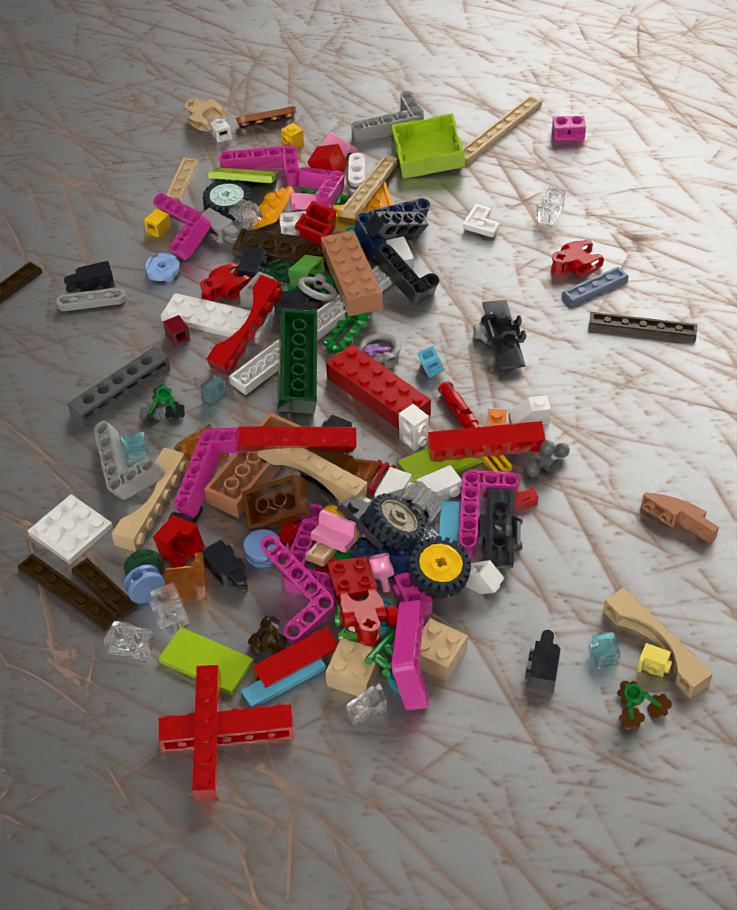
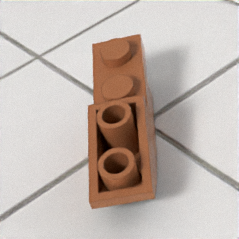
[641,492,719,544]

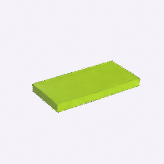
[208,167,278,183]
[398,448,483,484]
[158,627,254,695]

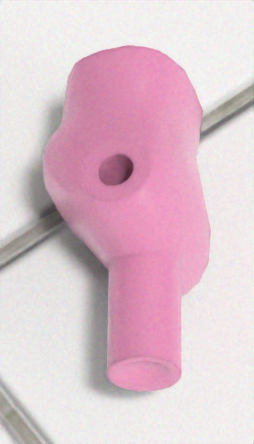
[368,553,394,592]

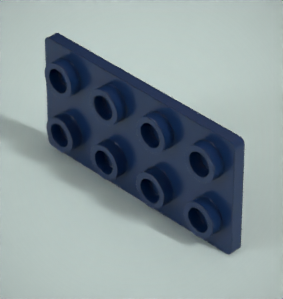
[351,537,421,579]

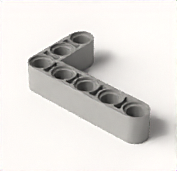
[351,91,424,142]
[94,420,165,500]

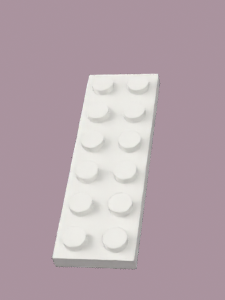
[161,293,271,344]

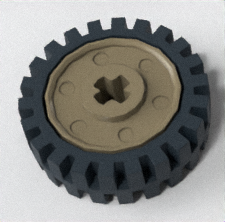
[364,493,425,550]

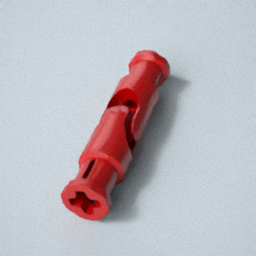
[438,381,480,428]

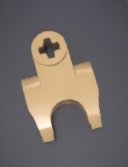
[184,98,227,132]

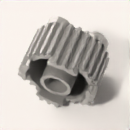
[400,481,443,527]

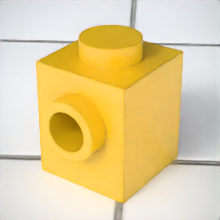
[281,123,304,149]
[144,208,171,238]

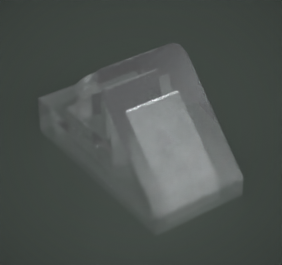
[345,682,387,726]

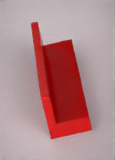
[253,627,338,688]

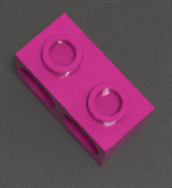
[552,115,586,141]
[392,572,432,615]

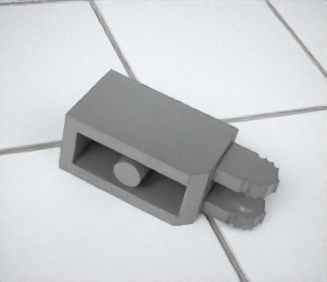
[201,208,239,244]

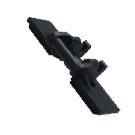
[481,300,527,369]
[477,488,523,568]

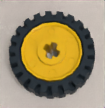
[408,536,471,599]

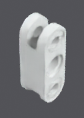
[348,153,365,195]

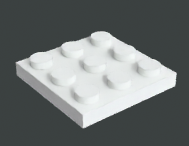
[27,494,113,565]

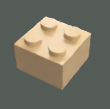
[419,618,468,681]
[325,638,382,699]

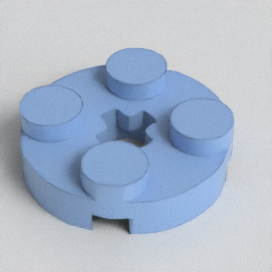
[145,253,180,282]

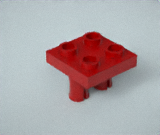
[327,556,377,601]

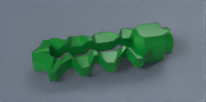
[322,311,372,353]

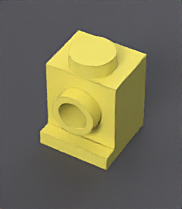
[637,643,672,677]

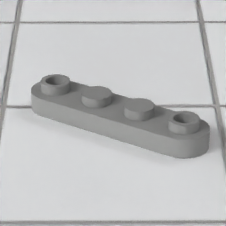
[56,288,126,311]

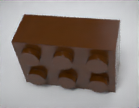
[242,474,312,531]

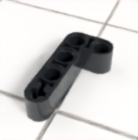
[375,244,439,303]

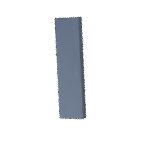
[562,266,629,306]

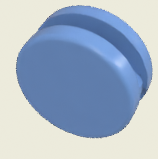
[243,529,280,568]
[124,565,165,604]

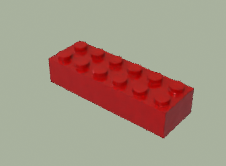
[326,344,431,430]

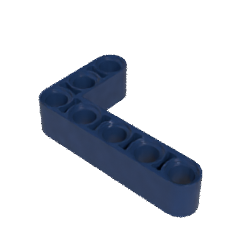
[354,198,430,260]

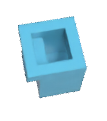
[417,346,445,378]

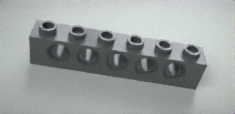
[67,346,170,427]

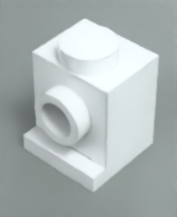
[210,118,232,143]

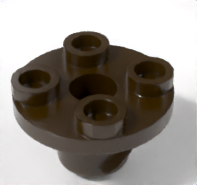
[248,616,287,655]

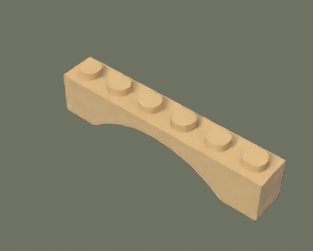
[112,448,188,552]
[258,448,367,502]
[603,587,713,699]

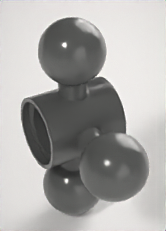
[525,440,570,478]

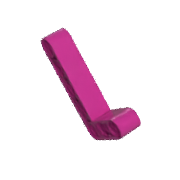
[219,146,299,187]
[298,167,344,209]
[153,193,211,261]
[174,427,247,518]
[459,470,520,559]
[282,504,336,601]
[260,535,337,644]
[392,599,429,711]

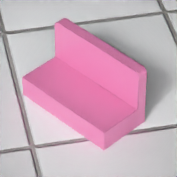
[322,132,359,159]
[291,193,315,212]
[311,510,356,553]

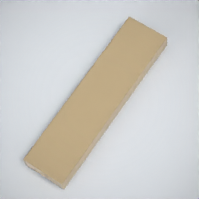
[166,157,199,202]

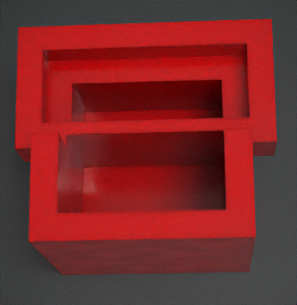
[307,144,348,172]
[295,200,336,245]
[153,515,205,571]

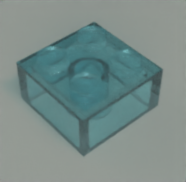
[200,374,227,407]
[120,432,149,462]

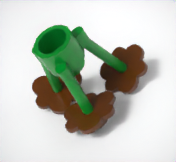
[617,681,672,729]

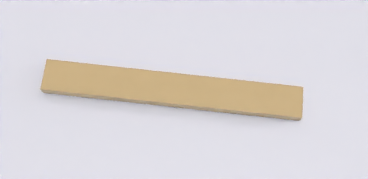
[463,95,542,165]
[339,156,399,219]

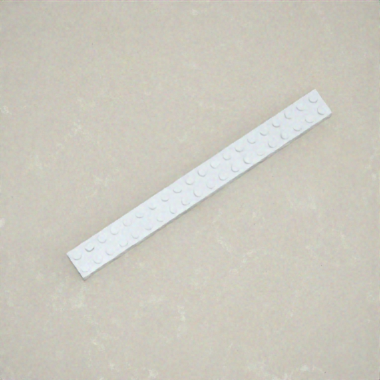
[229,266,393,395]

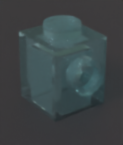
[589,632,621,668]

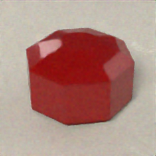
[386,605,398,627]

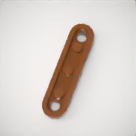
[236,106,297,127]

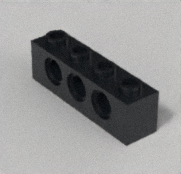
[364,212,429,238]

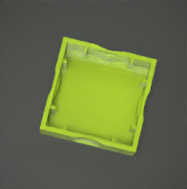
[391,113,466,179]

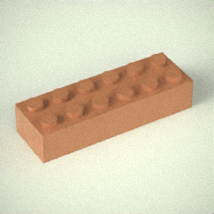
[321,231,383,316]
[204,412,302,519]

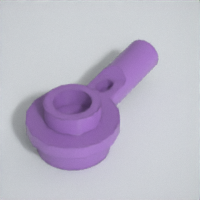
[363,344,391,357]

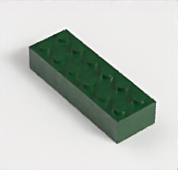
[277,308,317,414]

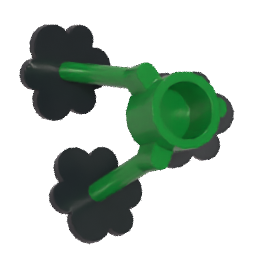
[140,384,185,423]

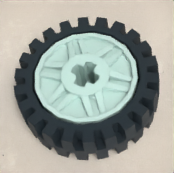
[203,179,252,221]

